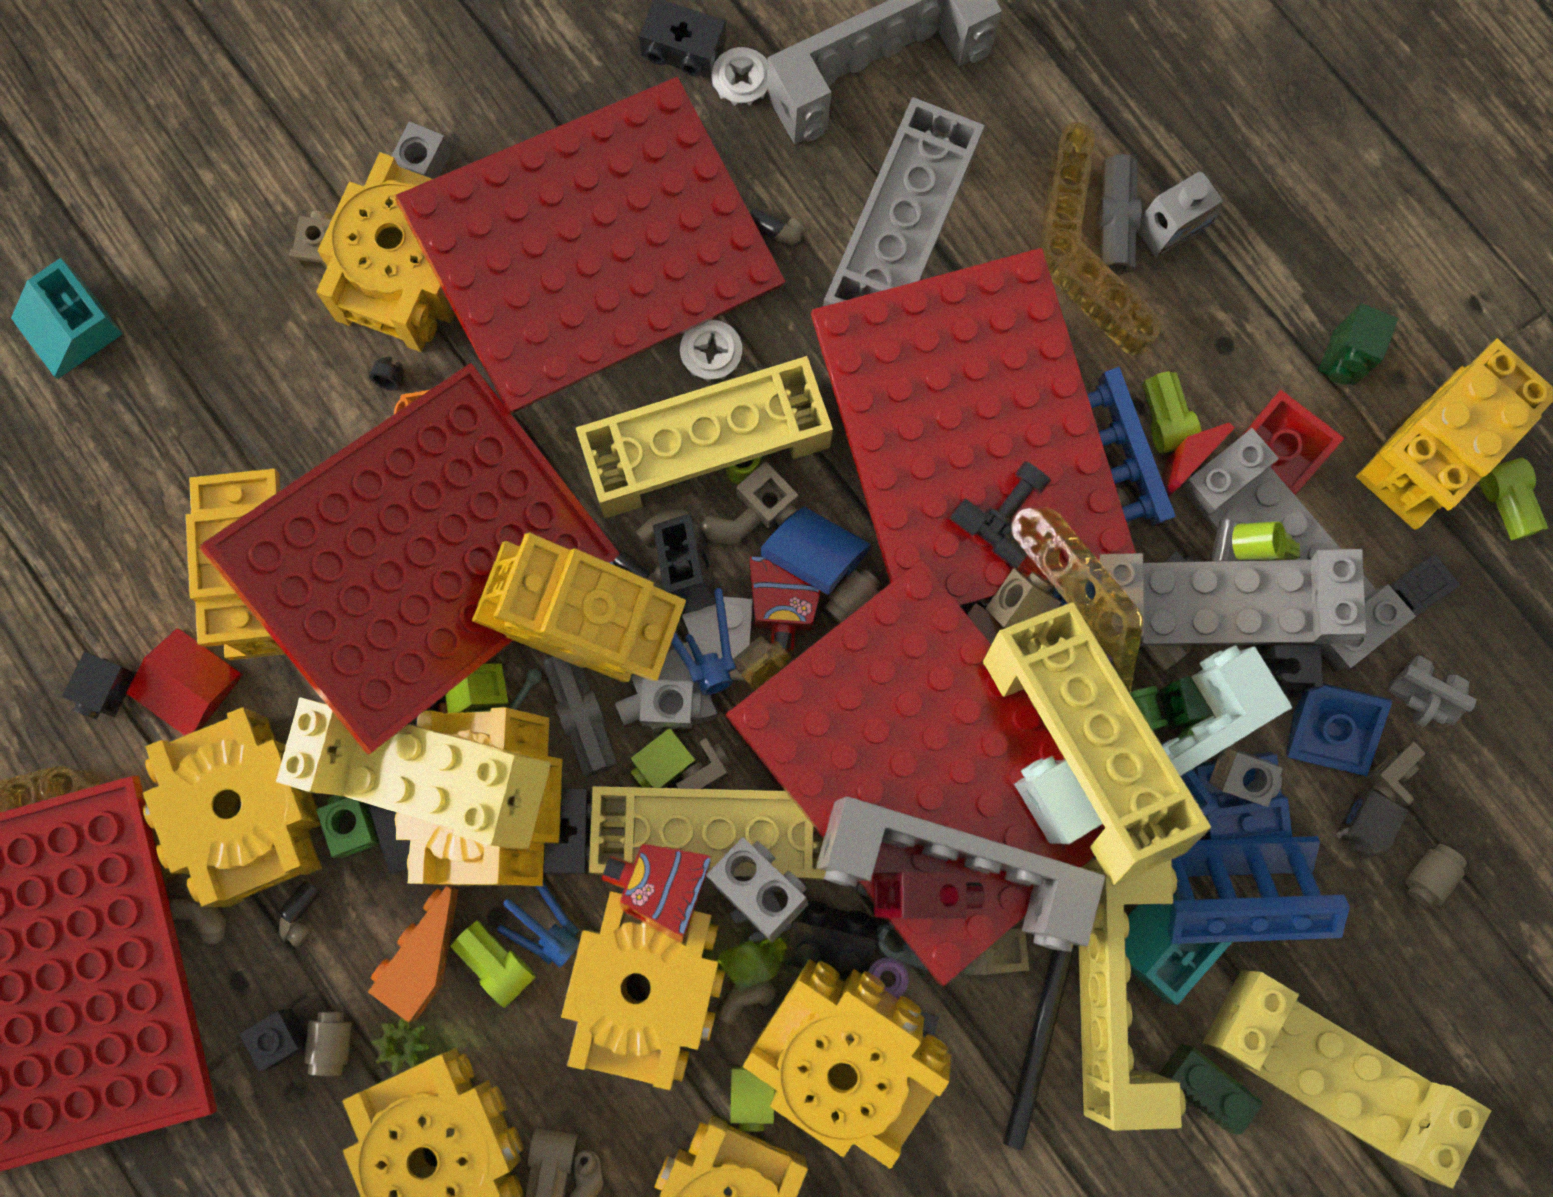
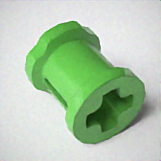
[1129,686,1168,730]

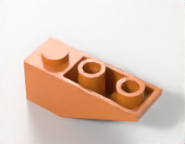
[368,886,459,1023]

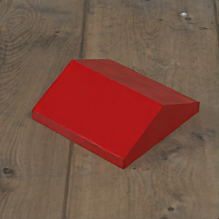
[1240,389,1344,495]
[1161,423,1235,497]
[126,628,243,736]

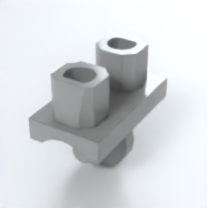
[1387,656,1477,727]

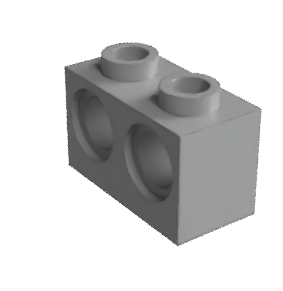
[706,837,808,942]

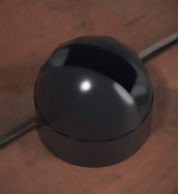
[369,357,404,391]

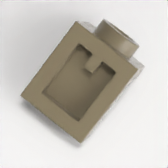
[676,738,730,789]
[1364,742,1426,807]
[964,928,1029,975]

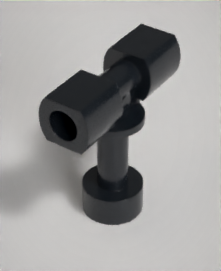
[948,461,1051,569]

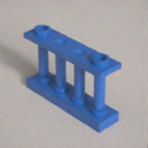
[1087,367,1176,526]
[1168,836,1350,944]

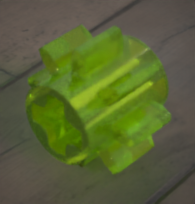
[372,1018,429,1073]

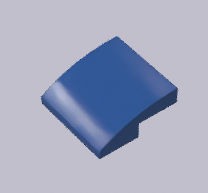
[761,507,871,595]
[1193,752,1292,840]

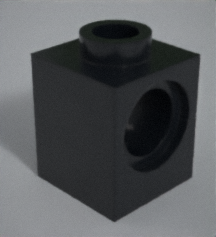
[62,652,136,720]
[239,1008,307,1072]

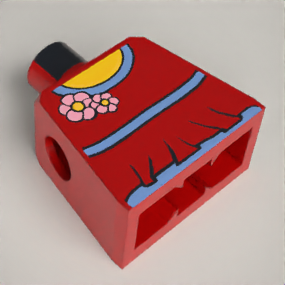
[749,556,821,652]
[602,844,711,943]

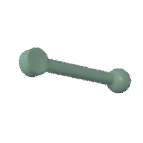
[509,669,542,710]

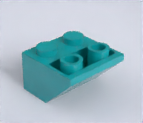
[11,258,123,379]
[1125,894,1232,1005]

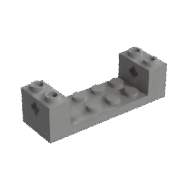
[767,0,1002,145]
[823,97,985,306]
[1180,428,1416,671]
[1099,549,1366,646]
[816,797,1105,952]

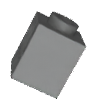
[392,121,451,179]
[640,679,702,728]
[1209,746,1283,807]

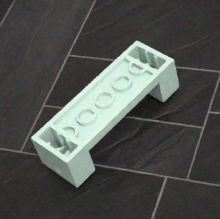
[1014,646,1292,844]

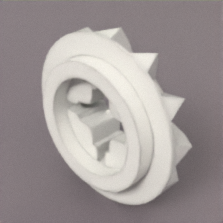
[712,47,768,106]
[680,320,742,382]

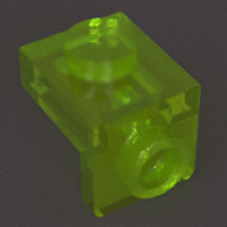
[718,936,787,991]

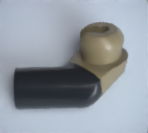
[750,209,806,246]
[613,552,663,590]
[279,881,320,947]

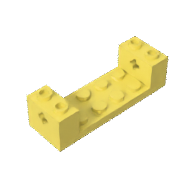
[576,356,833,519]
[983,602,1211,886]
[276,698,551,849]
[589,786,826,880]
[1079,859,1186,1131]
[1203,970,1492,1189]

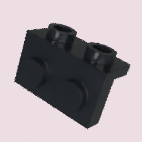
[784,901,878,978]

